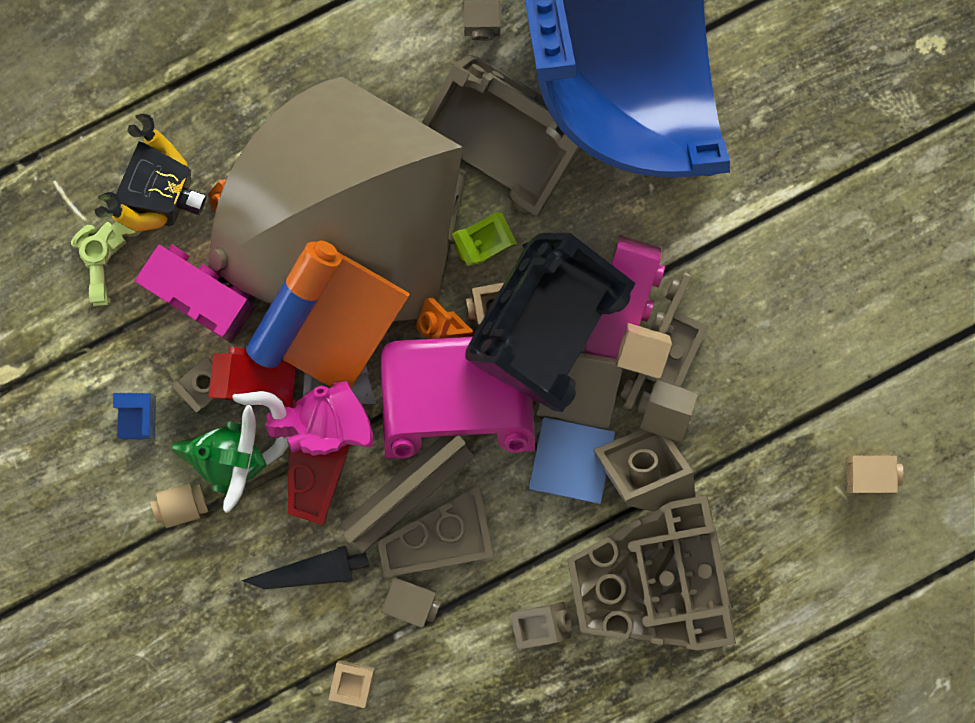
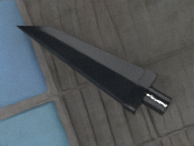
[241,545,369,589]

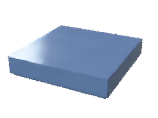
[528,417,615,504]

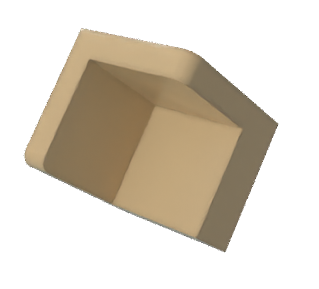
[616,323,672,378]
[328,660,375,708]

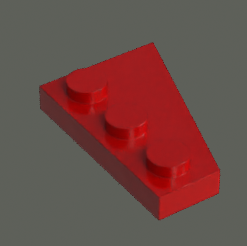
[288,398,351,526]

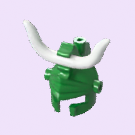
[171,405,267,513]

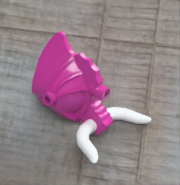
[232,380,373,465]

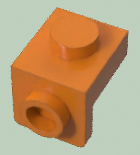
[415,298,474,339]

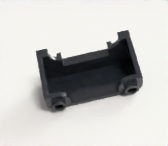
[465,233,636,412]

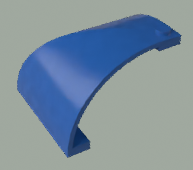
[525,0,730,178]

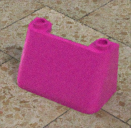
[381,337,535,459]

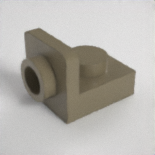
[510,601,573,650]

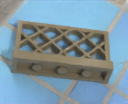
[339,435,475,553]

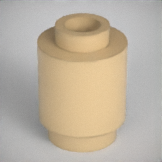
[151,483,208,528]

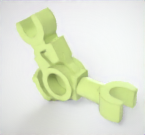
[71,221,141,306]

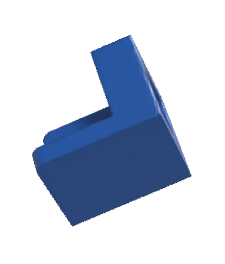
[113,393,156,439]

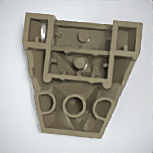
[567,495,736,651]

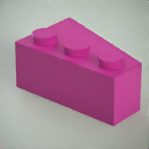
[584,235,665,359]
[135,244,255,344]

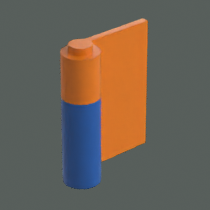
[246,240,410,389]

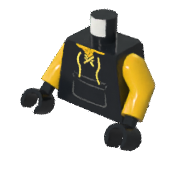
[95,114,207,232]

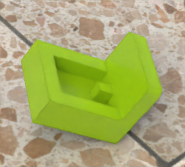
[452,211,517,266]

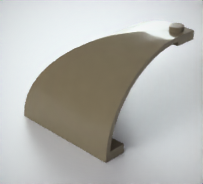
[208,77,463,321]

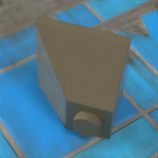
[594,429,695,512]

